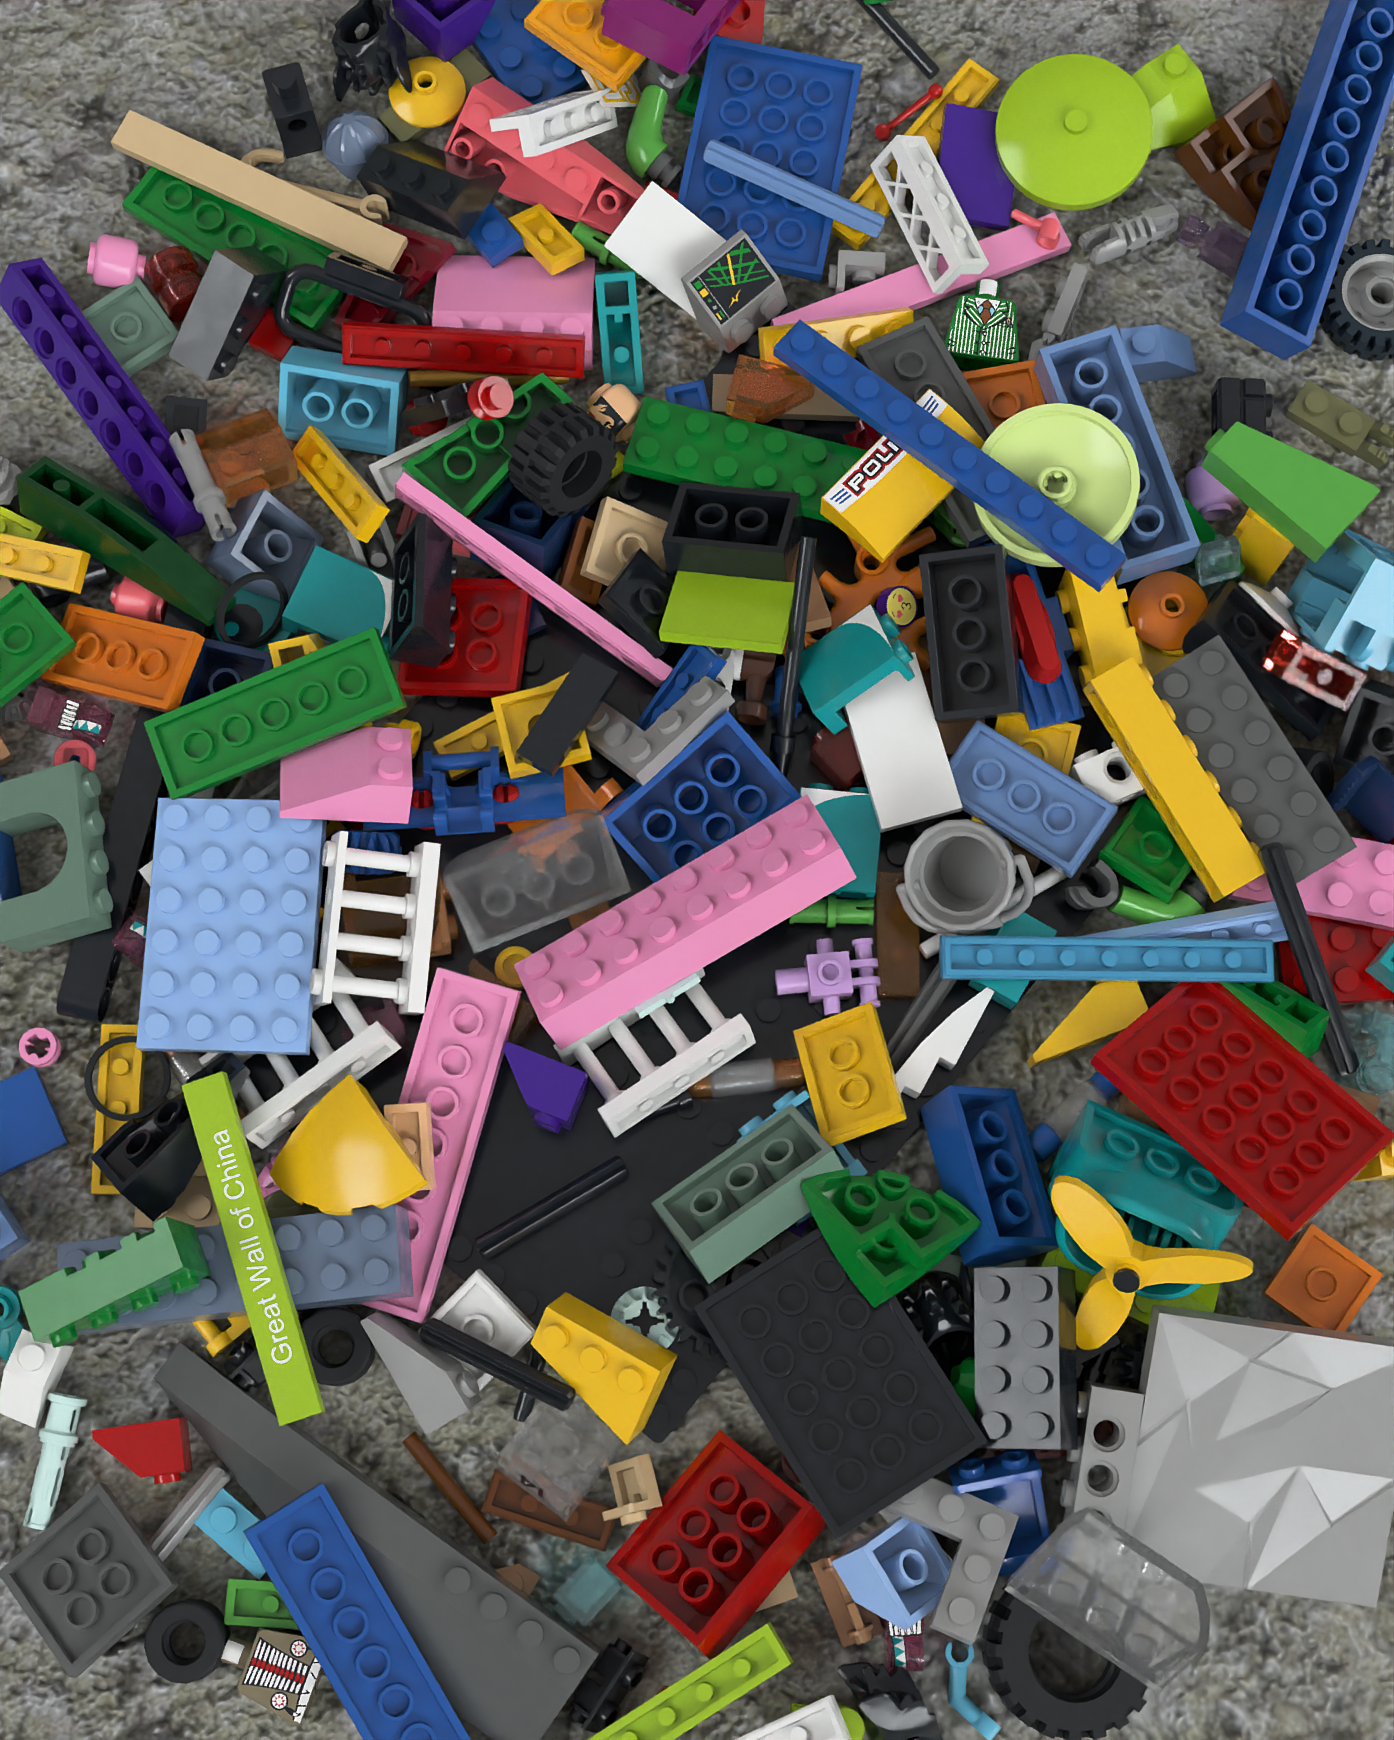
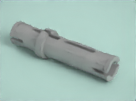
[169,429,237,541]

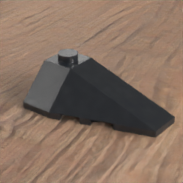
[90,1053,251,1222]

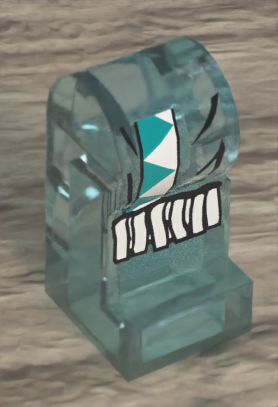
[1356,1010,1394,1096]

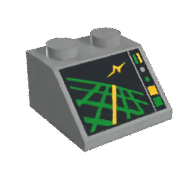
[681,229,788,353]

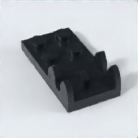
[1182,578,1346,741]

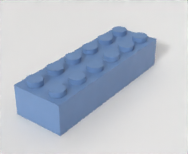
[1034,325,1201,585]

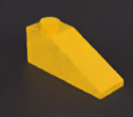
[1027,981,1148,1068]

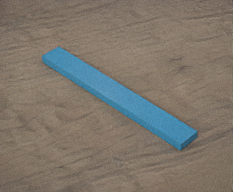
[939,935,1275,983]

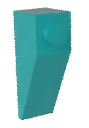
[594,270,644,394]

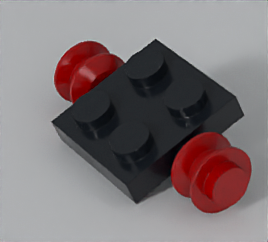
[401,375,514,437]

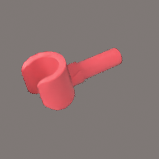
[1011,208,1061,250]

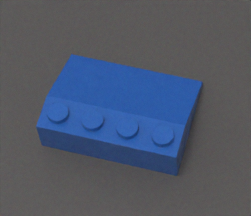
[597,710,802,883]

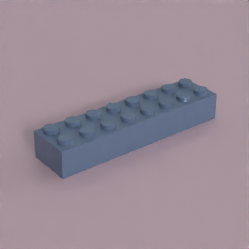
[57,1204,414,1335]

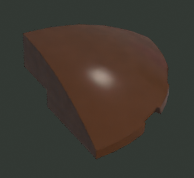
[1173,77,1291,231]

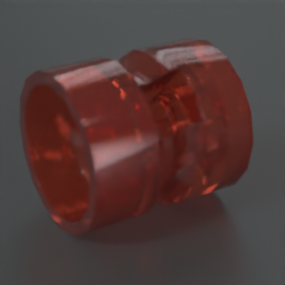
[144,246,204,322]

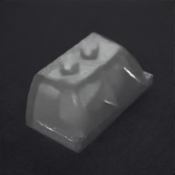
[442,808,632,954]
[1005,1508,1210,1693]

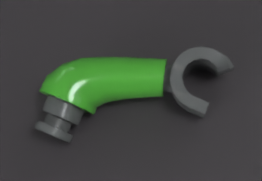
[625,58,690,189]
[1063,859,1210,925]

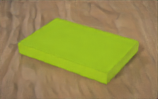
[659,571,795,654]

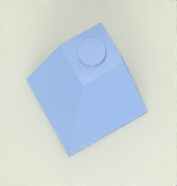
[831,1517,951,1630]

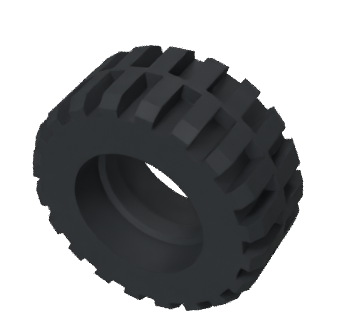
[982,1561,1159,1740]

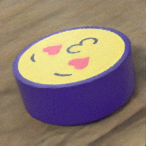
[876,586,918,628]

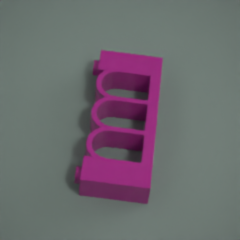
[601,0,741,76]

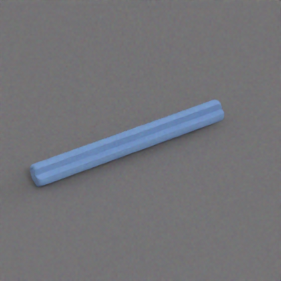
[703,139,886,237]

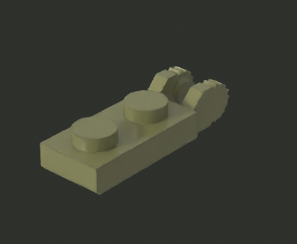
[1285,380,1394,468]

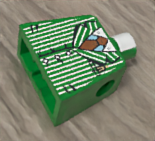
[944,279,1019,371]

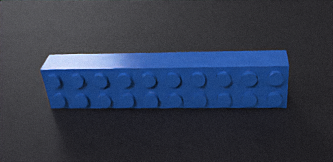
[1220,0,1394,360]

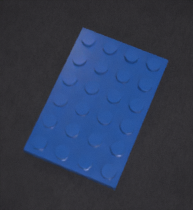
[677,36,863,282]

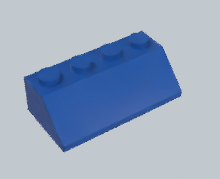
[920,1086,1059,1266]

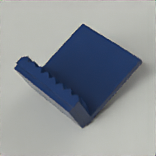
[1326,755,1394,844]

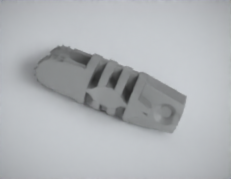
[1077,204,1179,265]

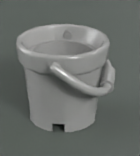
[896,819,1035,936]

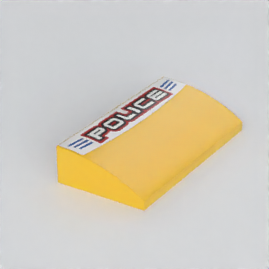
[820,388,985,563]

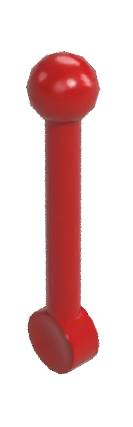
[875,83,943,141]

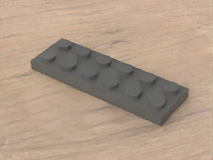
[856,316,995,548]
[1152,635,1357,884]

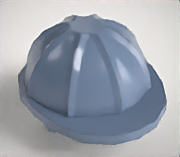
[321,110,389,181]

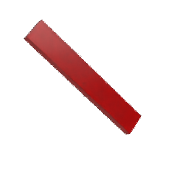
[342,321,585,379]

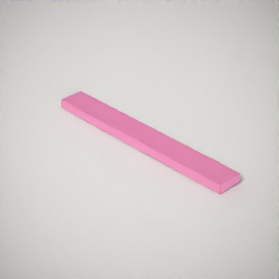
[770,212,1071,326]
[395,473,673,687]

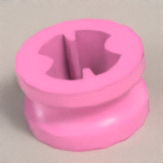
[19,1028,62,1068]

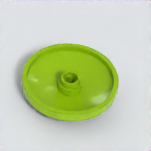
[995,54,1153,211]

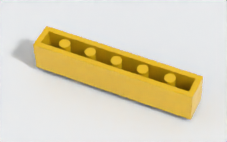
[1083,656,1265,903]

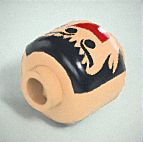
[587,383,642,443]

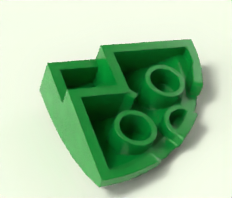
[801,1169,982,1308]

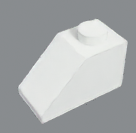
[0,1329,74,1428]

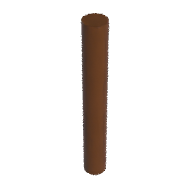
[402,1431,497,1545]

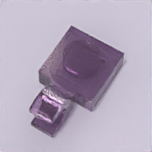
[1176,215,1249,277]

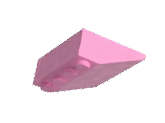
[432,255,596,370]

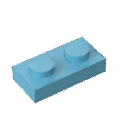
[194,1488,267,1580]

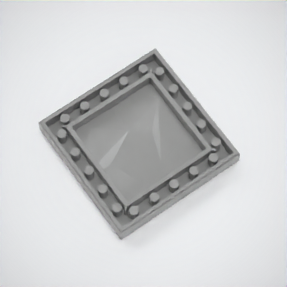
[1119,1304,1394,1608]

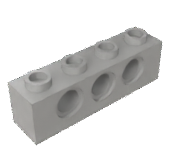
[1054,1381,1145,1574]

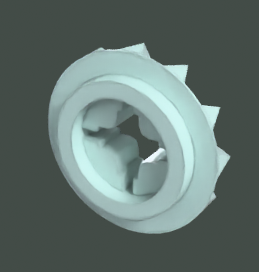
[611,1286,679,1349]

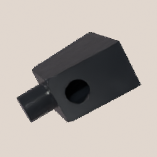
[262,62,323,159]

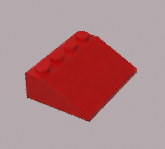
[605,1430,827,1660]

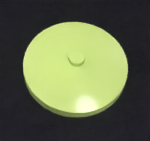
[974,403,1140,567]

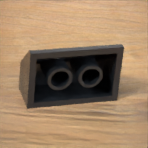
[357,140,506,240]
[389,513,457,668]

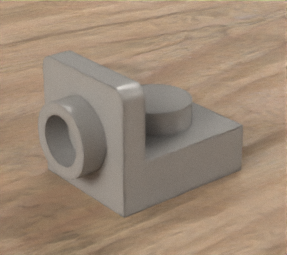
[828,250,886,295]

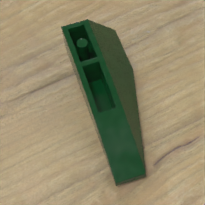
[16,456,236,626]

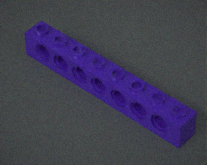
[0,258,206,538]

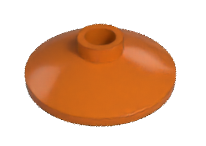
[1127,571,1208,651]

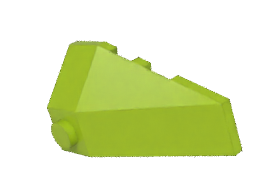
[1131,44,1216,154]

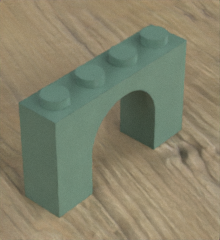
[0,760,113,953]

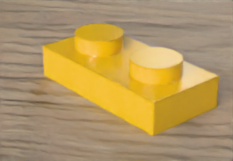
[508,203,585,276]

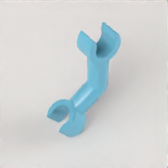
[944,1641,1001,1740]

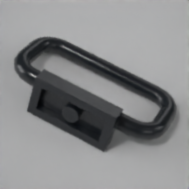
[274,251,432,371]

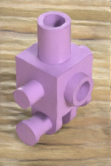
[775,938,881,1016]

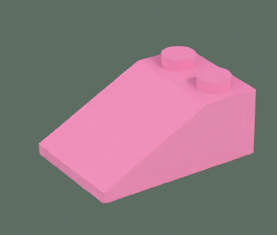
[280,727,413,824]

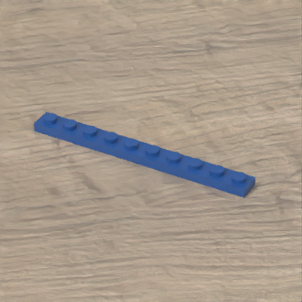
[774,319,1127,592]

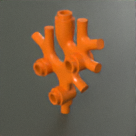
[782,526,936,672]

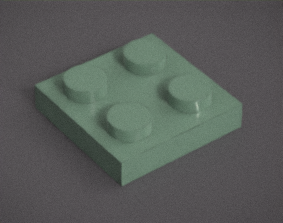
[82,276,178,377]

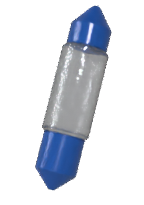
[1029,1071,1120,1162]

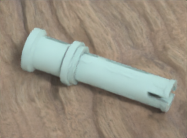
[23,1392,88,1530]

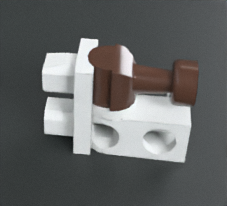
[709,646,777,725]

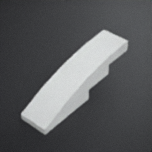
[895,987,994,1099]

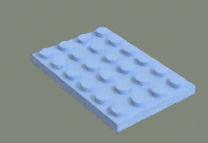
[136,798,327,1055]

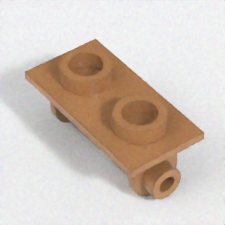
[810,1547,884,1648]

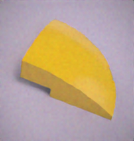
[269,1074,428,1216]

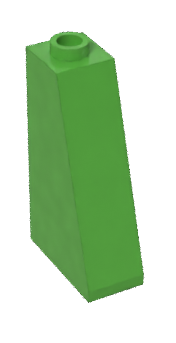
[1201,421,1380,563]

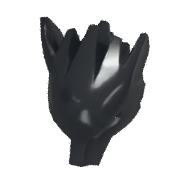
[332,0,412,102]
[902,1261,975,1381]
[837,1662,943,1740]

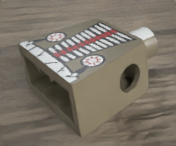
[221,1627,323,1726]

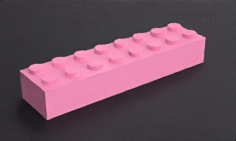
[514,794,857,1050]

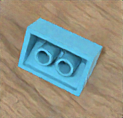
[277,346,409,456]

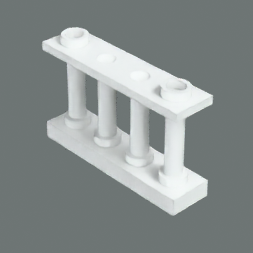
[309,831,441,1016]
[199,958,401,1149]
[553,968,756,1138]

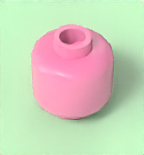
[87,234,146,289]

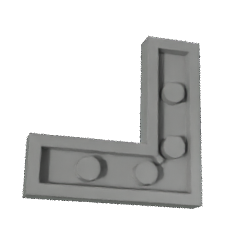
[585,675,735,786]
[884,1478,1019,1645]

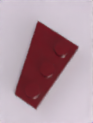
[334,222,456,331]

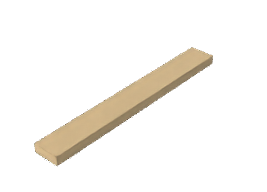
[111,110,408,272]

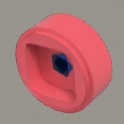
[53,740,97,771]

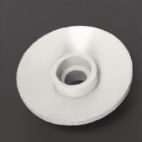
[1238,581,1300,641]

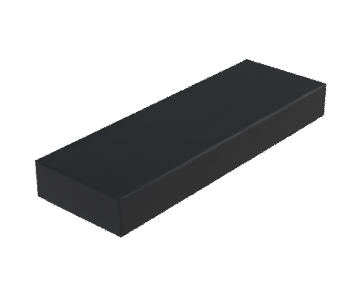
[516,653,619,778]

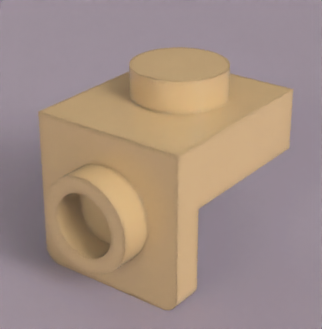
[602,1454,662,1526]

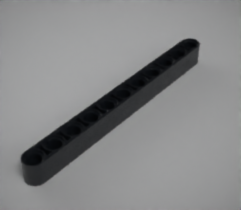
[56,603,214,1024]

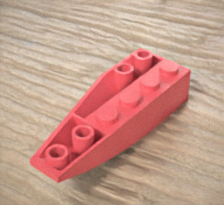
[444,77,645,234]

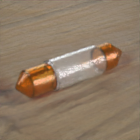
[688,1057,806,1098]

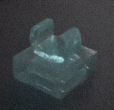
[1195,534,1241,586]

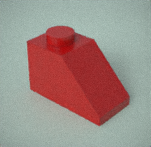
[92,1418,193,1485]

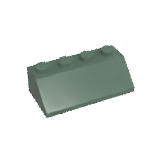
[651,1104,844,1284]

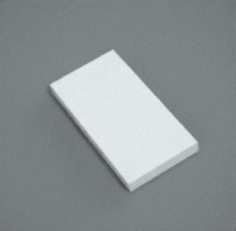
[843,652,963,832]

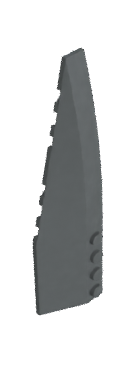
[154,1342,601,1740]

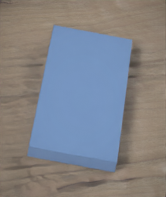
[949,720,1118,878]

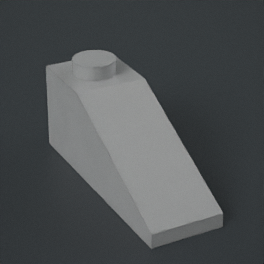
[360,1310,482,1436]

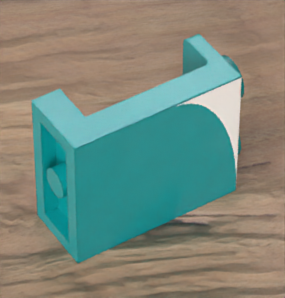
[282,545,392,651]
[799,604,915,735]
[799,783,881,899]

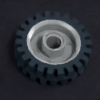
[1319,239,1394,361]

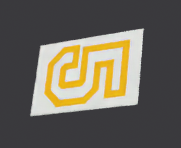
[581,70,642,108]

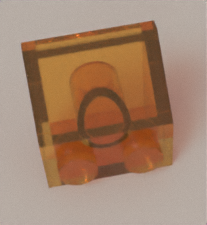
[195,408,298,507]

